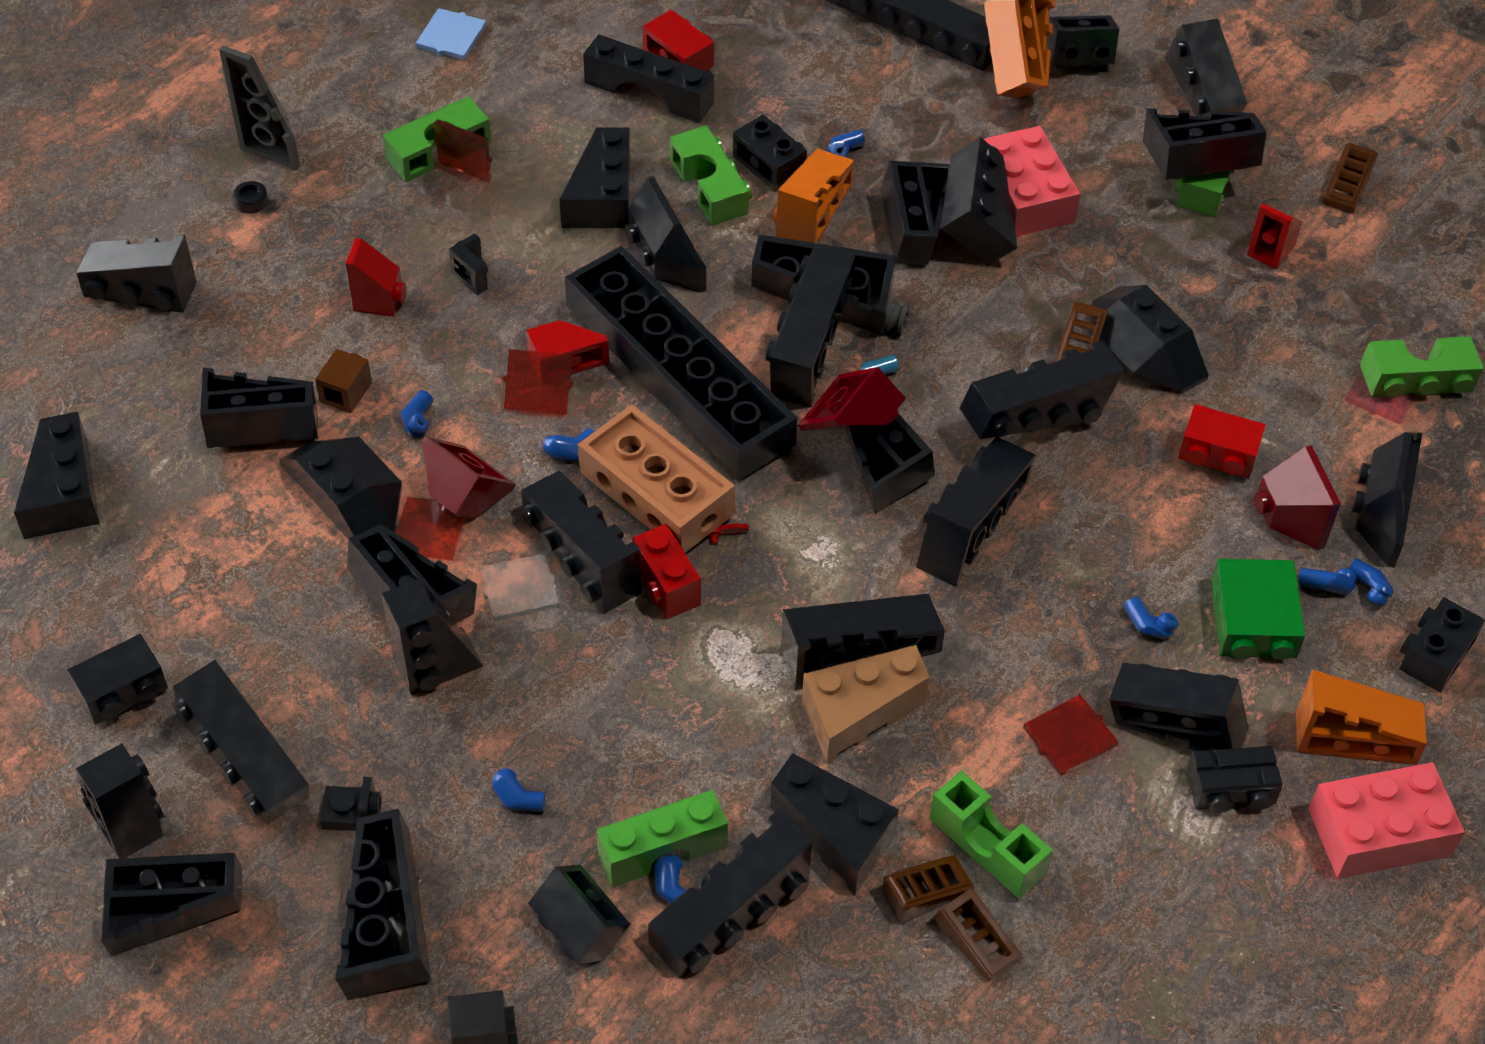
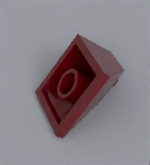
[797,367,906,431]
[422,437,516,519]
[1254,445,1341,550]

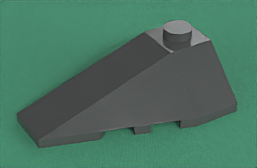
[219,45,300,170]

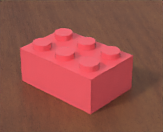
[984,126,1080,237]
[1308,762,1465,879]

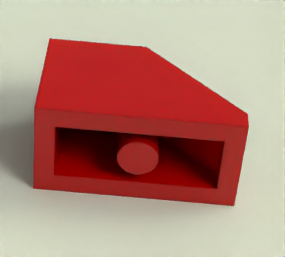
[1247,203,1302,269]
[345,238,407,317]
[526,320,609,383]

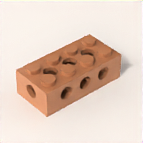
[577,404,736,553]

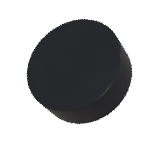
[233,181,268,214]

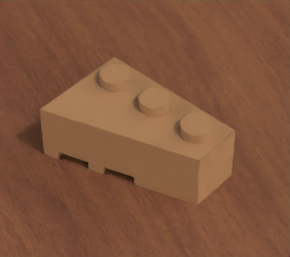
[802,645,930,764]

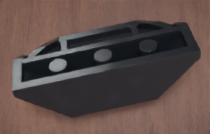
[625,175,706,293]
[1088,285,1209,394]
[1352,431,1423,568]
[279,436,402,538]

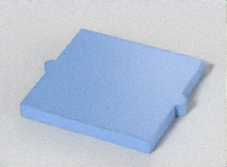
[416,8,487,61]

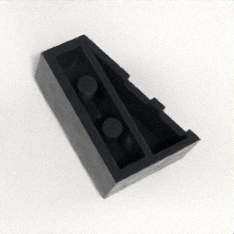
[559,127,630,228]
[14,411,100,539]
[347,524,477,622]
[770,753,899,895]
[101,853,243,957]

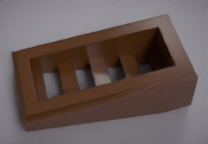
[1322,143,1378,213]
[1054,301,1108,362]
[882,854,975,924]
[933,888,1023,981]

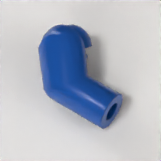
[827,130,865,158]
[400,390,433,437]
[543,428,594,461]
[1349,558,1394,607]
[1298,567,1356,596]
[1123,596,1179,639]
[492,768,545,812]
[654,854,686,904]

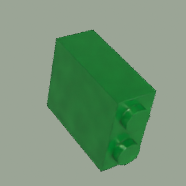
[1211,558,1305,660]

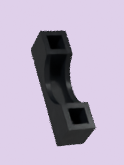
[583,34,714,123]

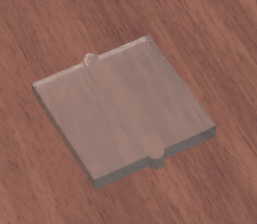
[480,554,559,621]

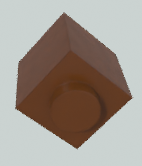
[315,349,372,413]

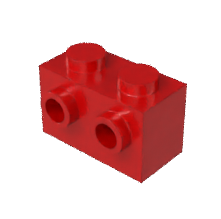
[642,9,715,71]
[1178,404,1266,479]
[632,524,701,619]

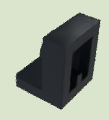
[449,233,488,295]
[320,777,382,831]

